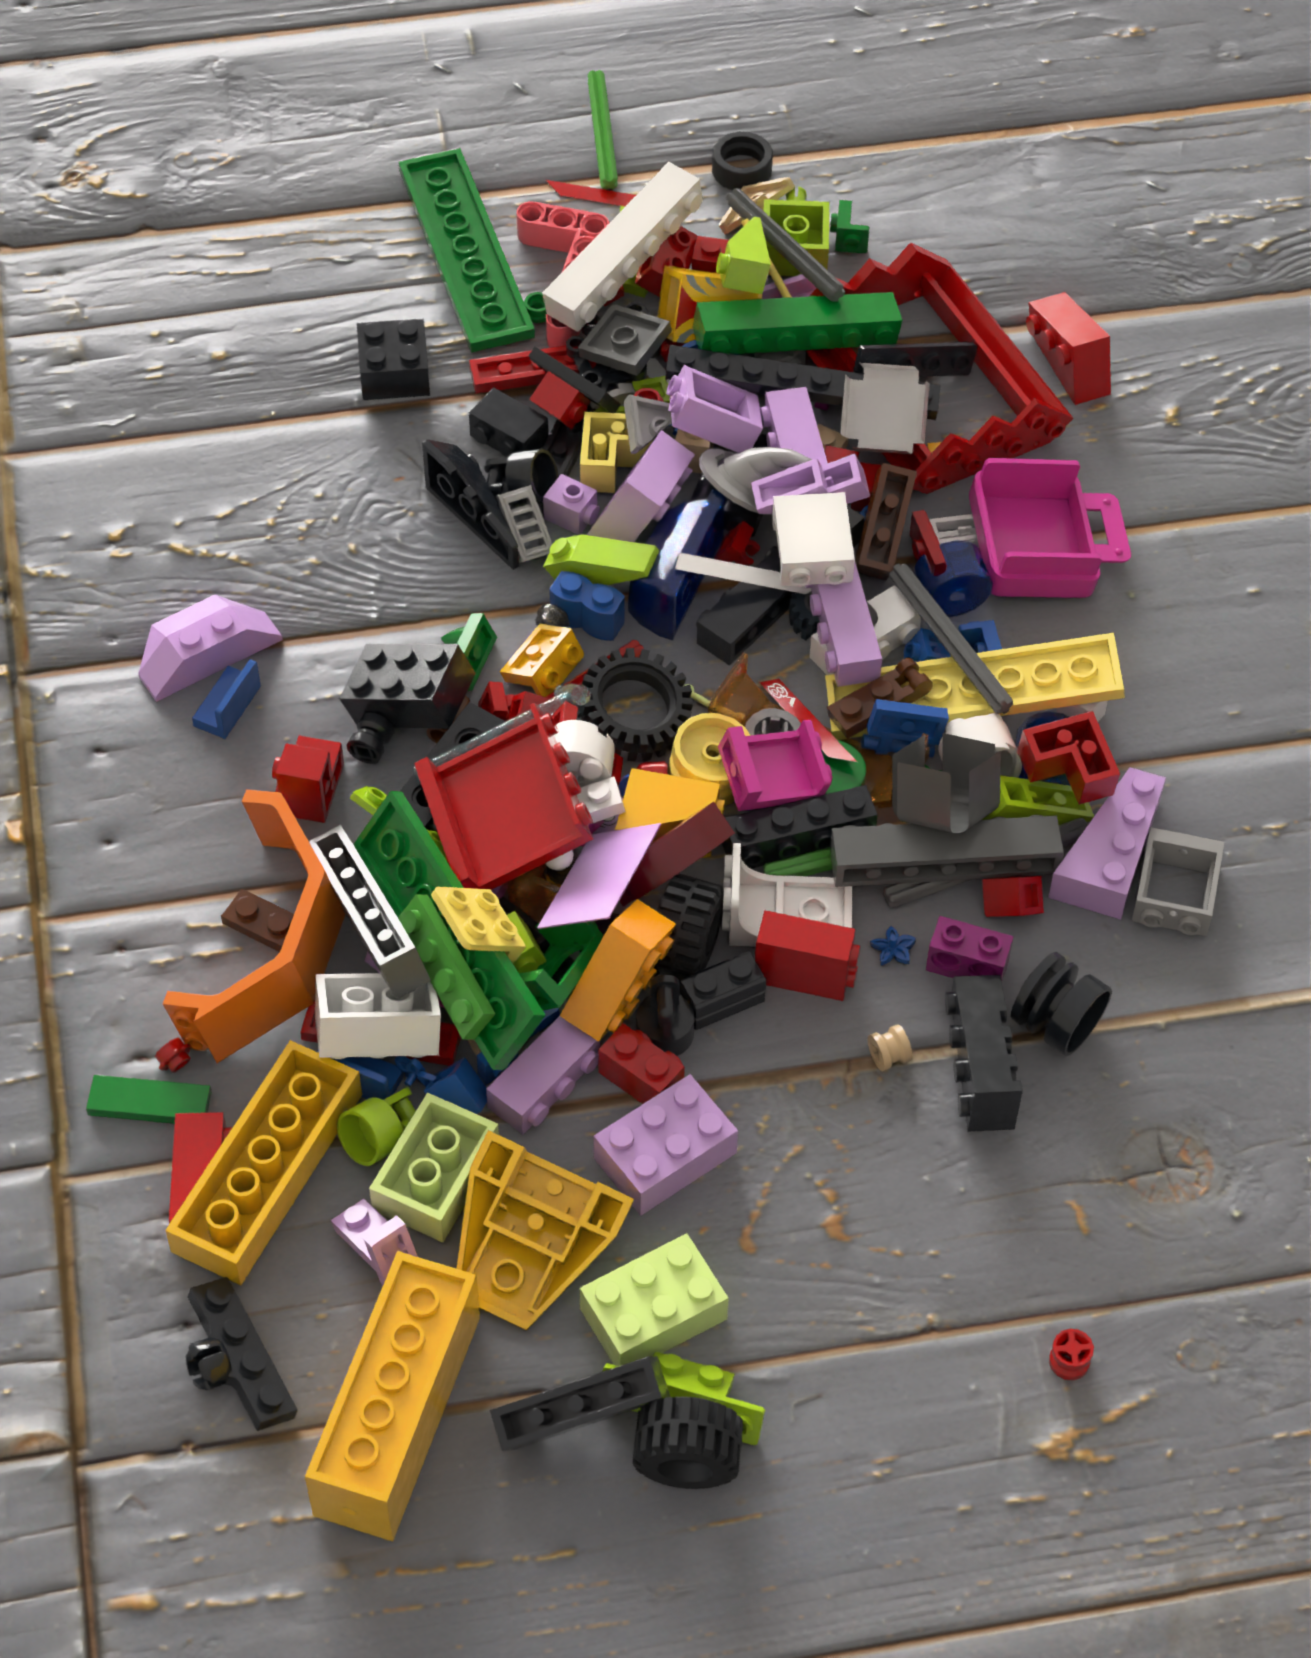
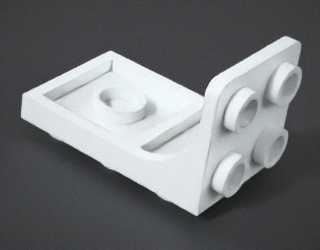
[722,843,852,947]

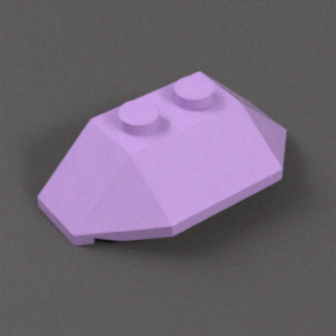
[138,595,283,702]

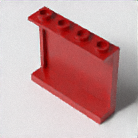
[414,703,593,890]

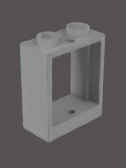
[1132,827,1225,936]

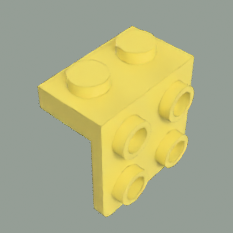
[431,887,526,964]

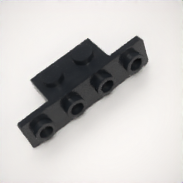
[853,342,977,377]

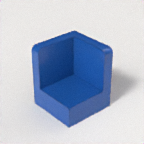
[424,1057,487,1114]

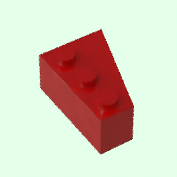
[1026,292,1111,405]

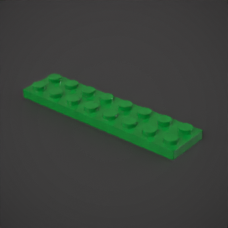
[399,148,535,353]
[353,791,546,1070]

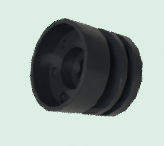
[1010,952,1112,1056]

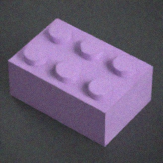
[594,1074,738,1216]

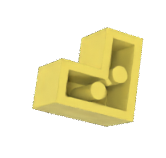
[580,412,653,493]

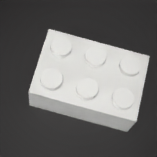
[315,973,441,1059]

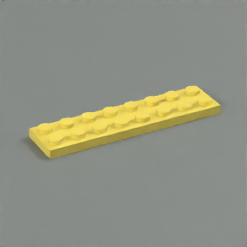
[825,633,1125,740]

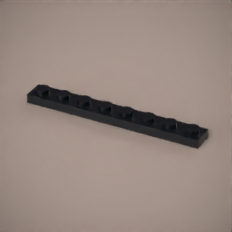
[665,345,940,420]

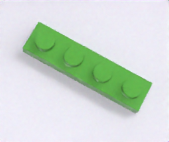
[398,894,495,1040]

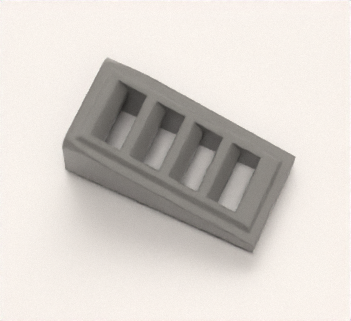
[497,485,552,563]

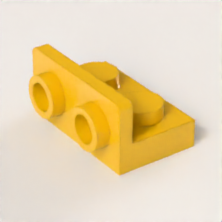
[500,624,584,697]

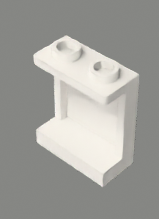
[772,492,855,587]

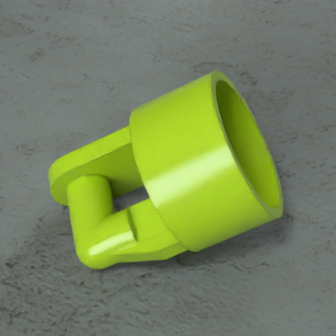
[337,1087,416,1166]

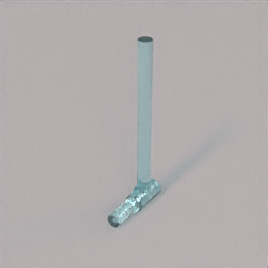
[412,684,591,782]

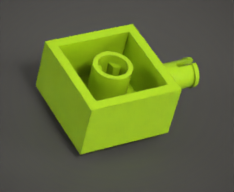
[763,186,830,276]

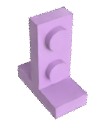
[331,1199,418,1287]

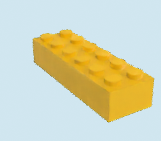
[165,1040,362,1286]

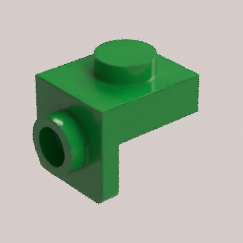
[830,200,870,254]

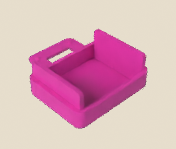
[969,458,1131,598]

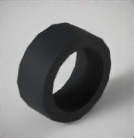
[712,131,773,190]

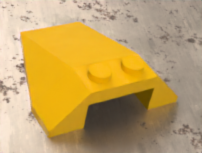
[456,1130,634,1331]

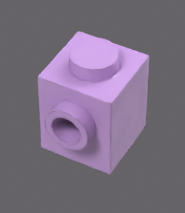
[543,474,600,535]

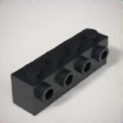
[722,785,878,869]

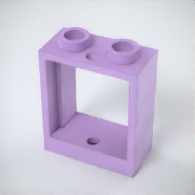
[667,365,763,453]

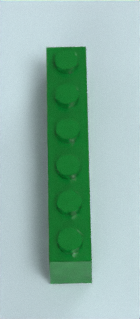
[693,292,903,354]

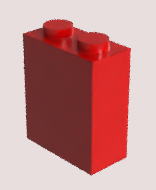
[755,910,861,1001]

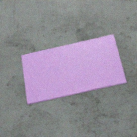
[537,823,661,929]

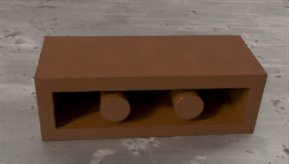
[855,463,917,581]

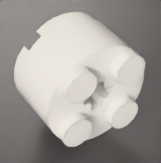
[938,713,1022,778]
[554,720,615,788]

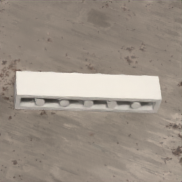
[542,162,703,332]

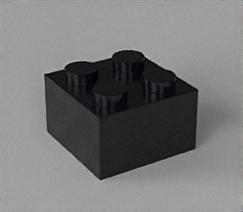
[357,318,430,400]

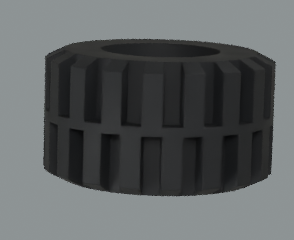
[655,873,724,976]
[632,1397,743,1489]

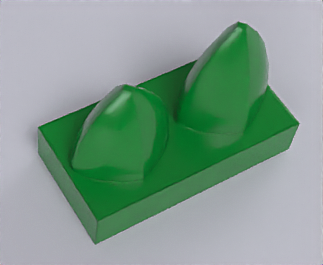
[441,613,497,691]

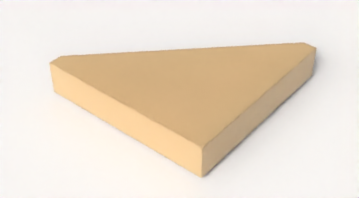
[719,177,795,234]

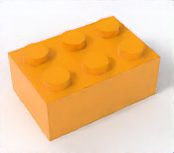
[560,899,676,1042]

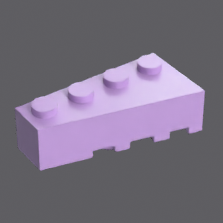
[1048,767,1166,920]

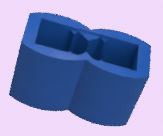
[549,571,625,641]

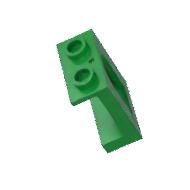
[519,921,604,1011]

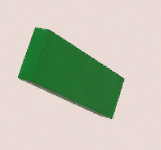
[86,1075,212,1124]

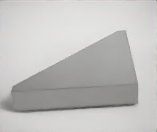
[623,394,672,454]

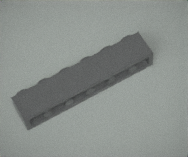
[830,815,1064,887]
[309,825,431,999]

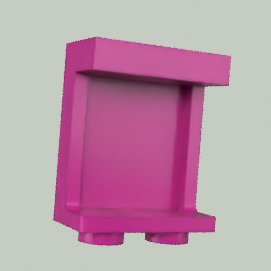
[718,720,832,811]

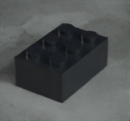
[339,643,476,729]

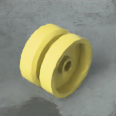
[667,713,750,806]

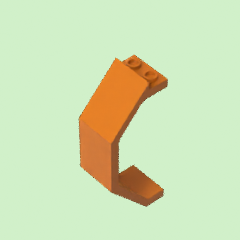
[163,789,345,1063]

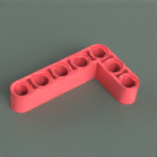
[517,201,609,348]

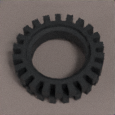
[577,648,693,761]

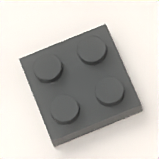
[578,304,672,375]

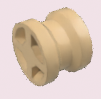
[867,1024,913,1072]

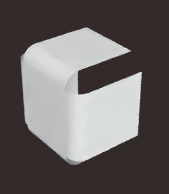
[840,363,930,454]

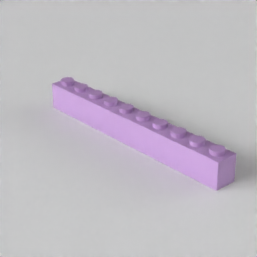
[760,387,882,687]

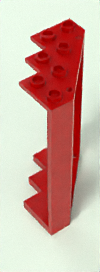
[806,242,1074,494]

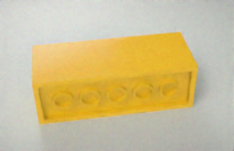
[305,1251,480,1542]

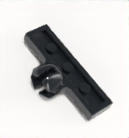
[185,1277,298,1431]

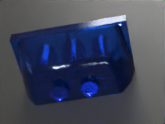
[628,489,725,640]

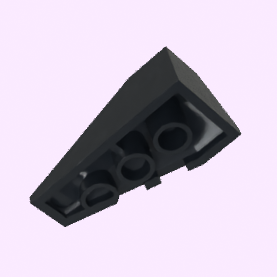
[422,439,519,570]

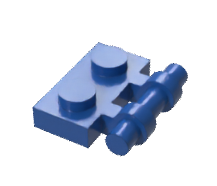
[861,699,949,758]

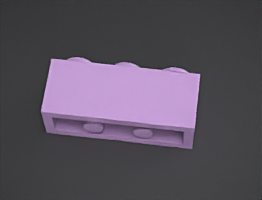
[486,1016,600,1135]

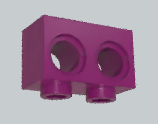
[926,915,1014,982]

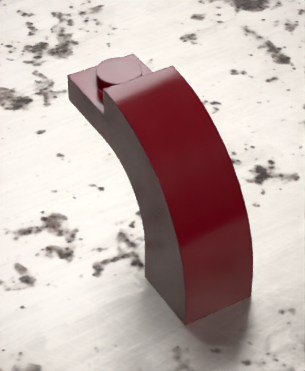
[619,801,735,906]

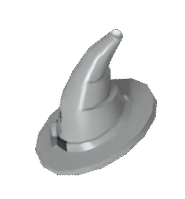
[699,447,812,515]

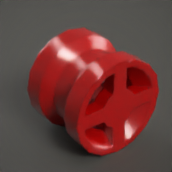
[1049,1329,1094,1381]

